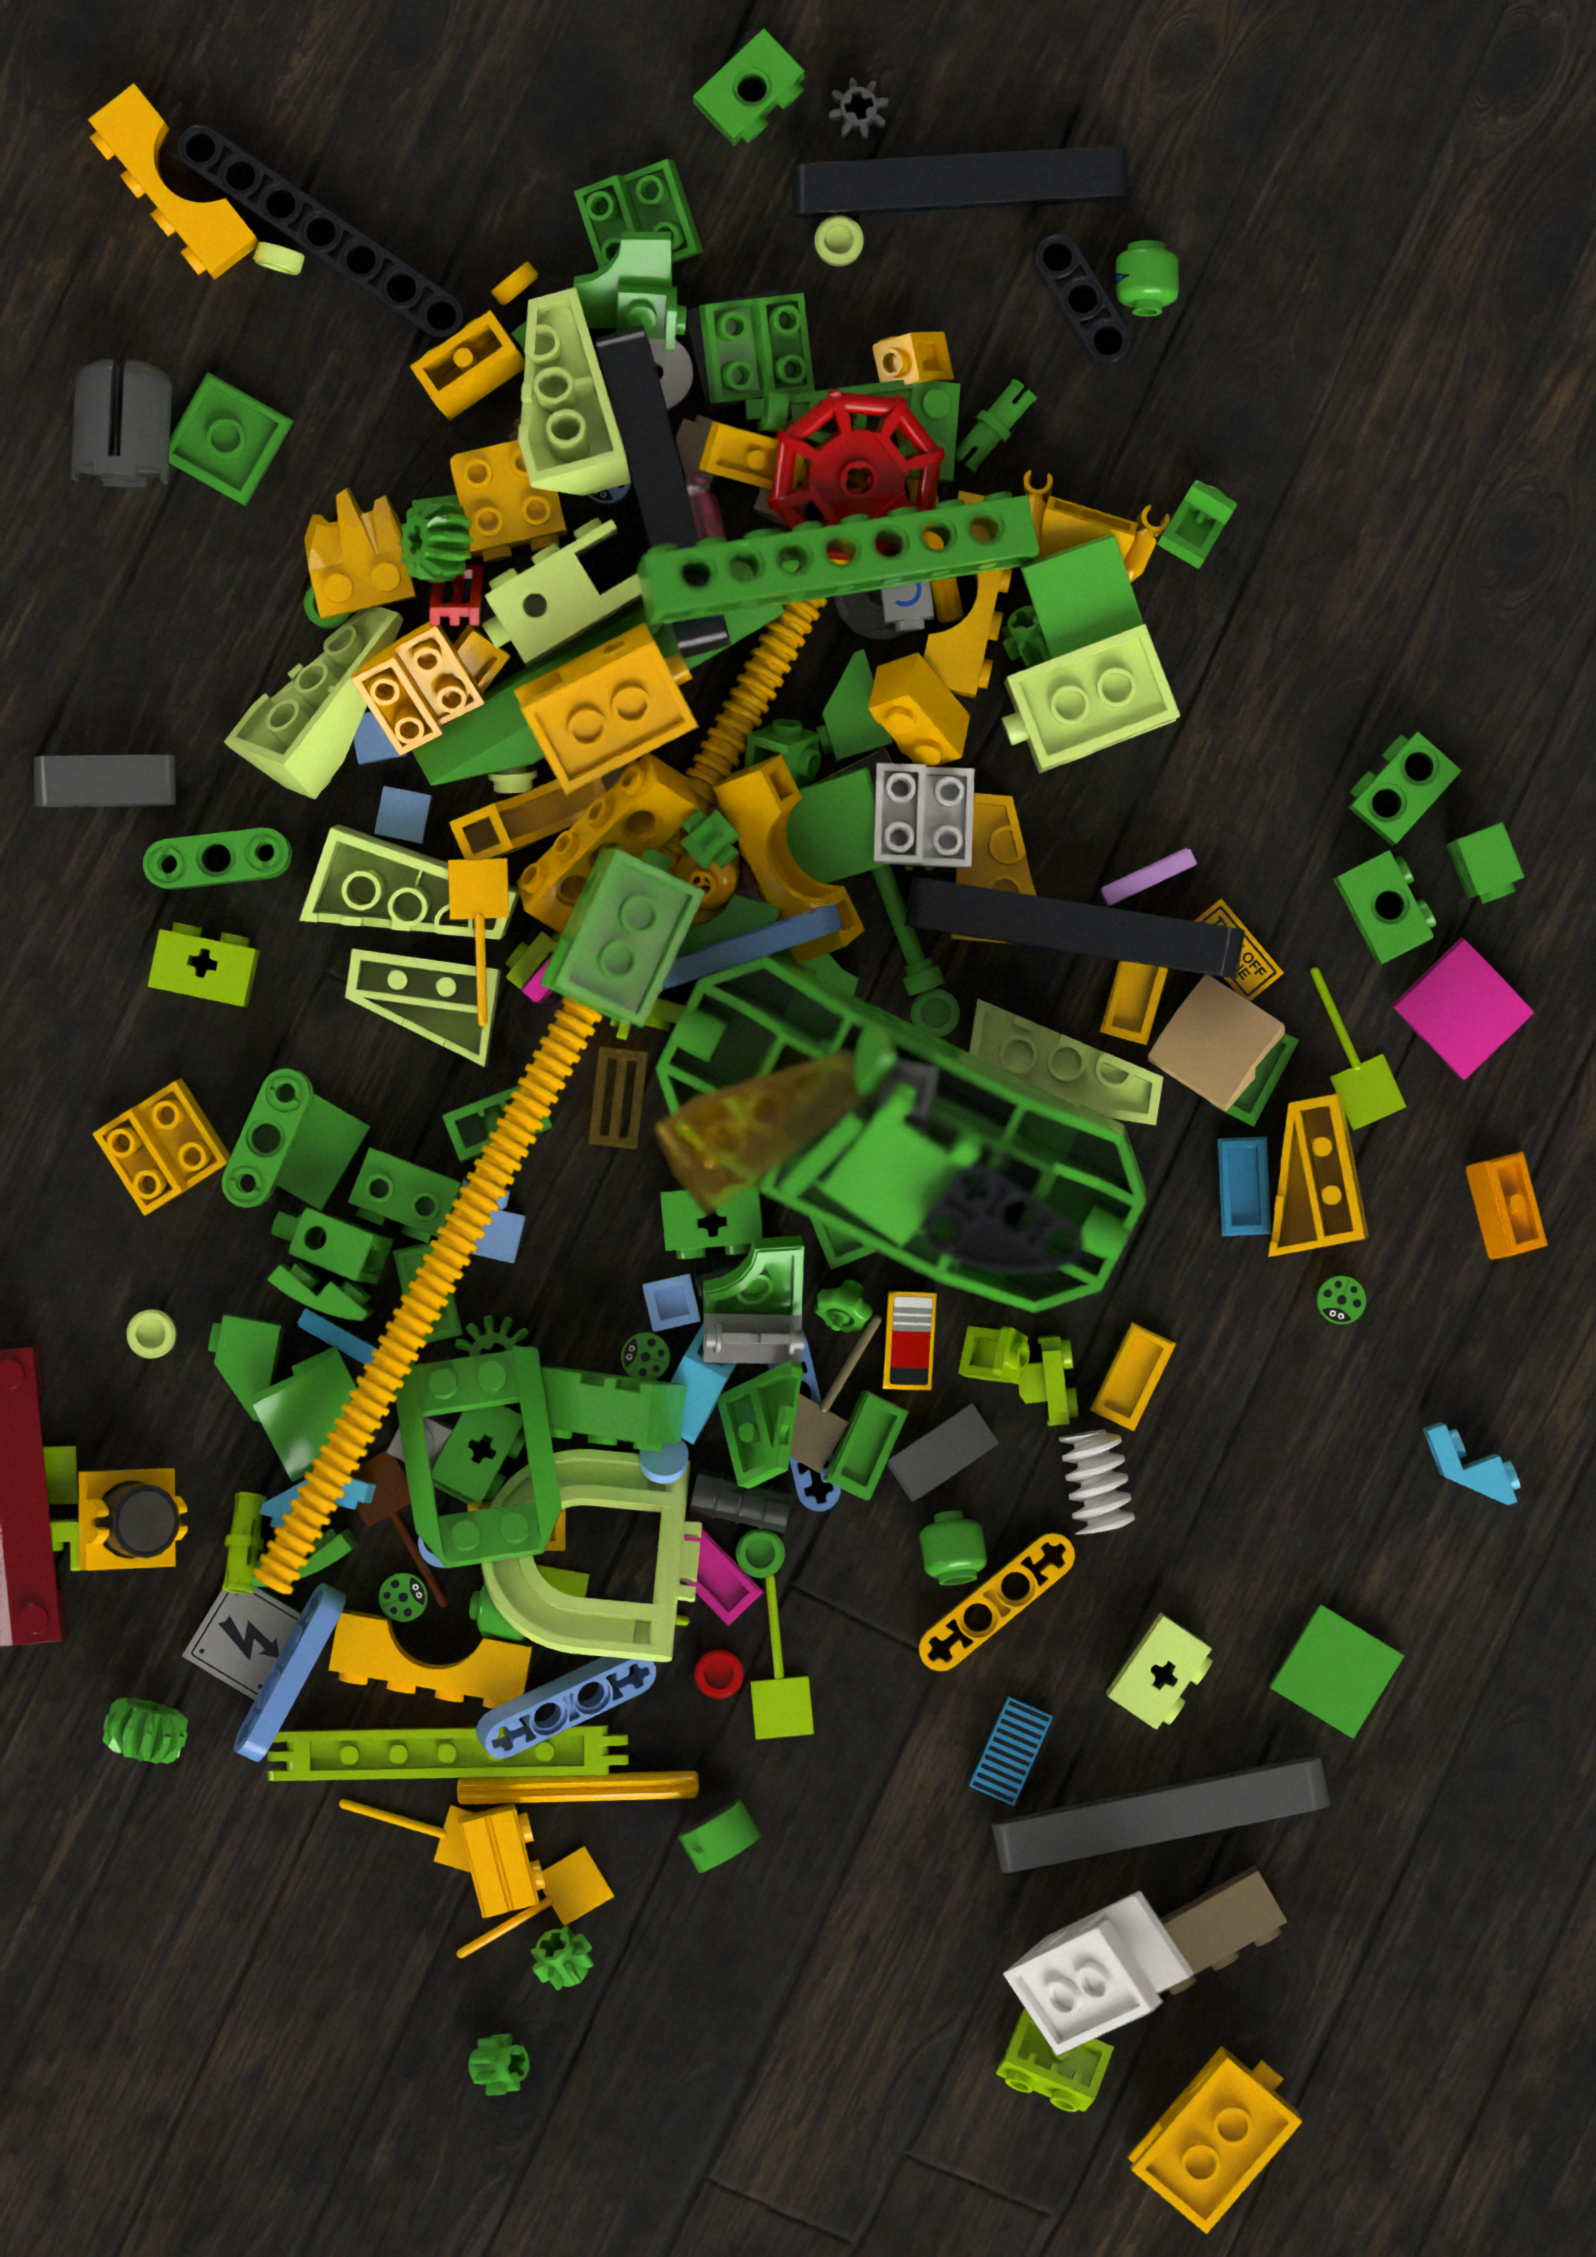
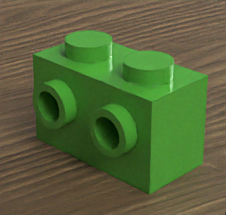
[348,1148,462,1243]

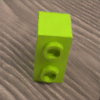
[148,922,260,1008]

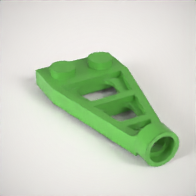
[761,380,961,484]

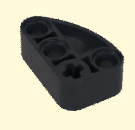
[924,1160,1084,1273]

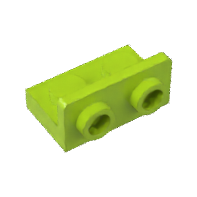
[996,2009,1114,2112]

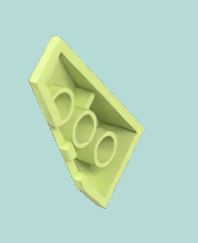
[518,287,631,496]
[224,606,404,799]

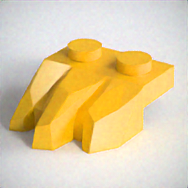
[304,488,417,620]

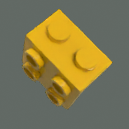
[450,440,568,562]

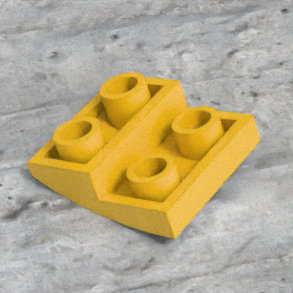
[351,622,485,756]
[92,1078,231,1216]

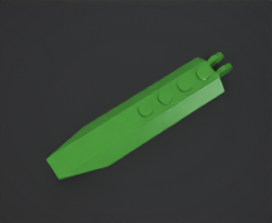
[411,527,800,786]

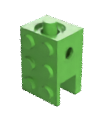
[539,848,706,1027]

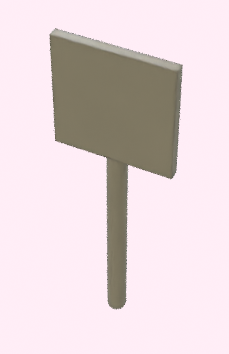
[790,1315,882,1473]

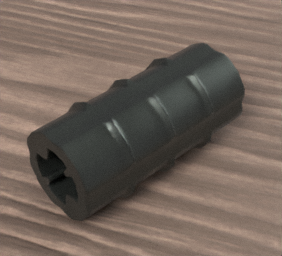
[689,1469,794,1533]

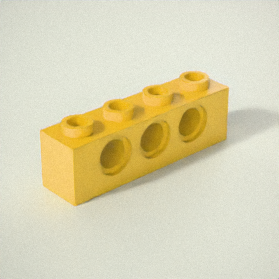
[516,752,700,934]

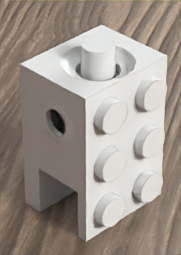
[1003,1891,1194,2055]

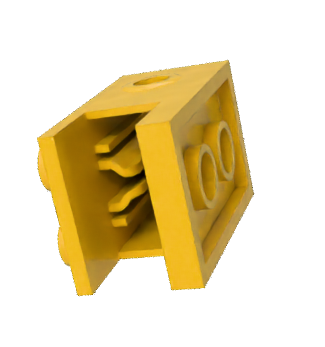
[513,622,698,794]
[1127,2046,1303,2234]

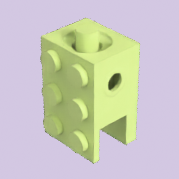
[482,517,642,667]
[1002,624,1180,773]

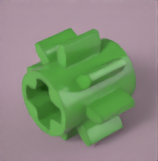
[1001,606,1052,666]
[680,809,741,869]
[531,1926,594,1990]
[469,2034,529,2096]

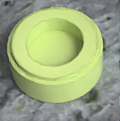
[815,215,864,266]
[253,242,305,275]
[127,1309,177,1358]

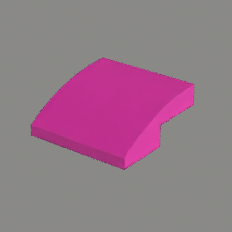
[1391,937,1534,1080]

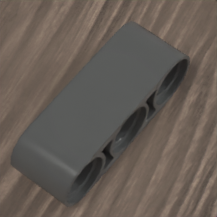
[34,755,176,807]

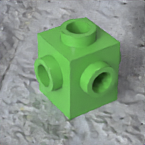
[744,719,821,787]

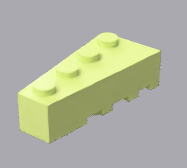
[299,824,520,940]

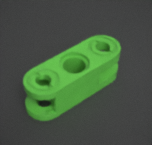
[143,828,293,890]
[222,1068,314,1208]

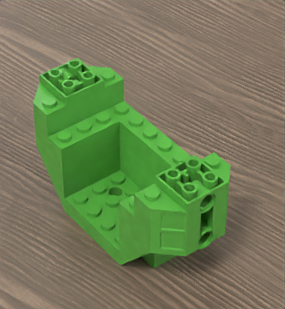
[655,952,1147,1313]

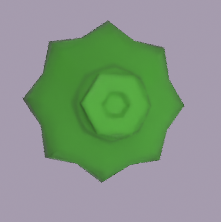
[814,1280,872,1334]

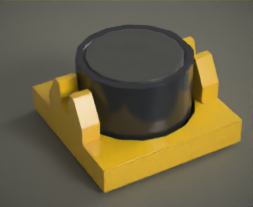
[78,1468,188,1571]

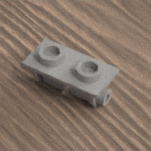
[703,1313,805,1364]

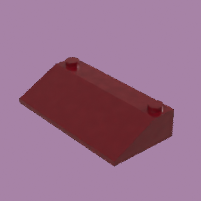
[0,1345,68,1646]

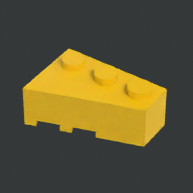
[1268,1093,1369,1257]

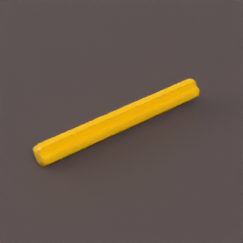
[457,1771,699,1805]

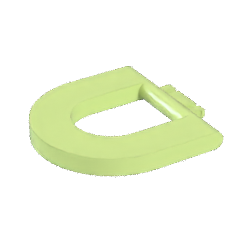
[481,1449,702,1662]

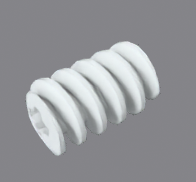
[1059,1429,1135,1534]

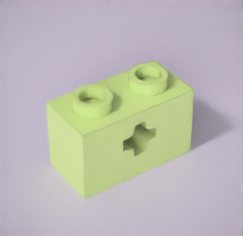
[1106,1612,1213,1730]

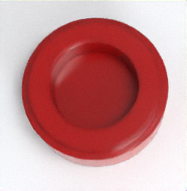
[695,1649,744,1699]

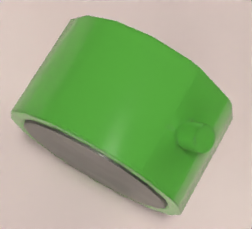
[678,1799,762,1873]

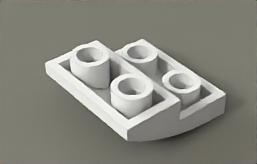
[873,763,974,868]

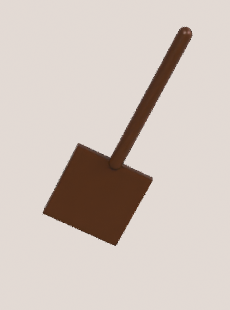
[349,1449,448,1608]

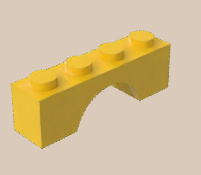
[88,83,259,280]
[923,491,1013,698]
[713,754,865,964]
[449,759,637,860]
[329,1609,534,1709]

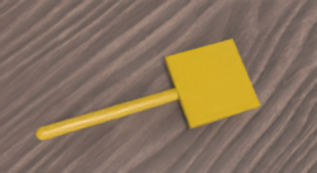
[448,858,509,1027]
[339,1799,476,1872]
[456,1846,614,1958]

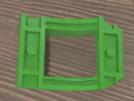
[395,1345,563,1568]

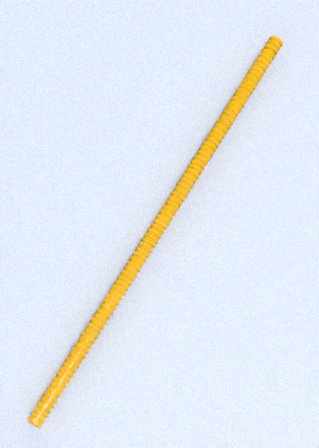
[252,467,869,1594]

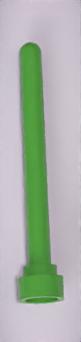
[840,770,945,997]

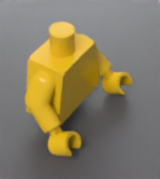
[1024,470,1170,583]

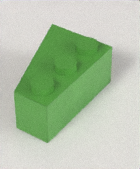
[540,1366,687,1452]

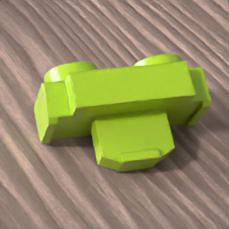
[1018,1334,1079,1426]

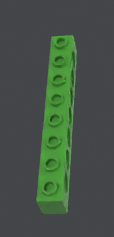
[637,492,1040,626]

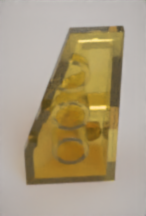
[654,1050,871,1215]

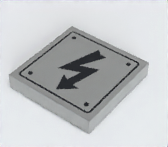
[182,1585,302,1700]

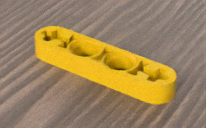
[918,1532,1075,1671]

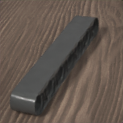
[991,1756,1331,1873]

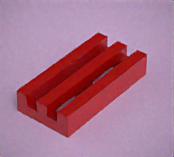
[430,566,484,625]

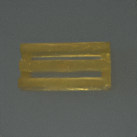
[588,1047,648,1149]

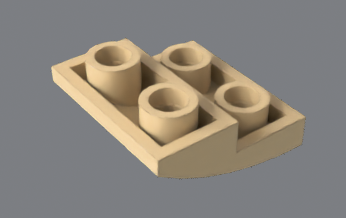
[1148,975,1285,1112]

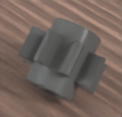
[829,77,889,141]

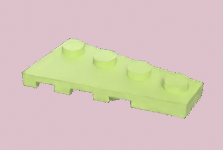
[969,999,1163,1125]

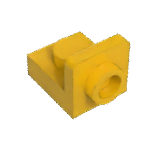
[873,332,954,385]

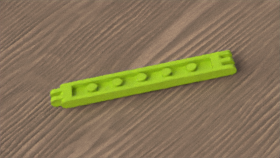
[267,1724,628,1781]

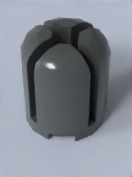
[71,359,172,487]

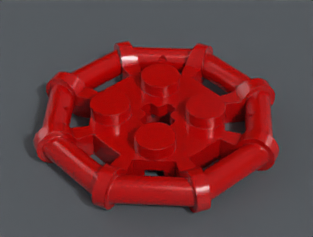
[767,388,946,561]

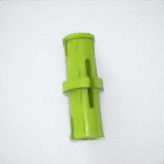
[222,1492,267,1595]

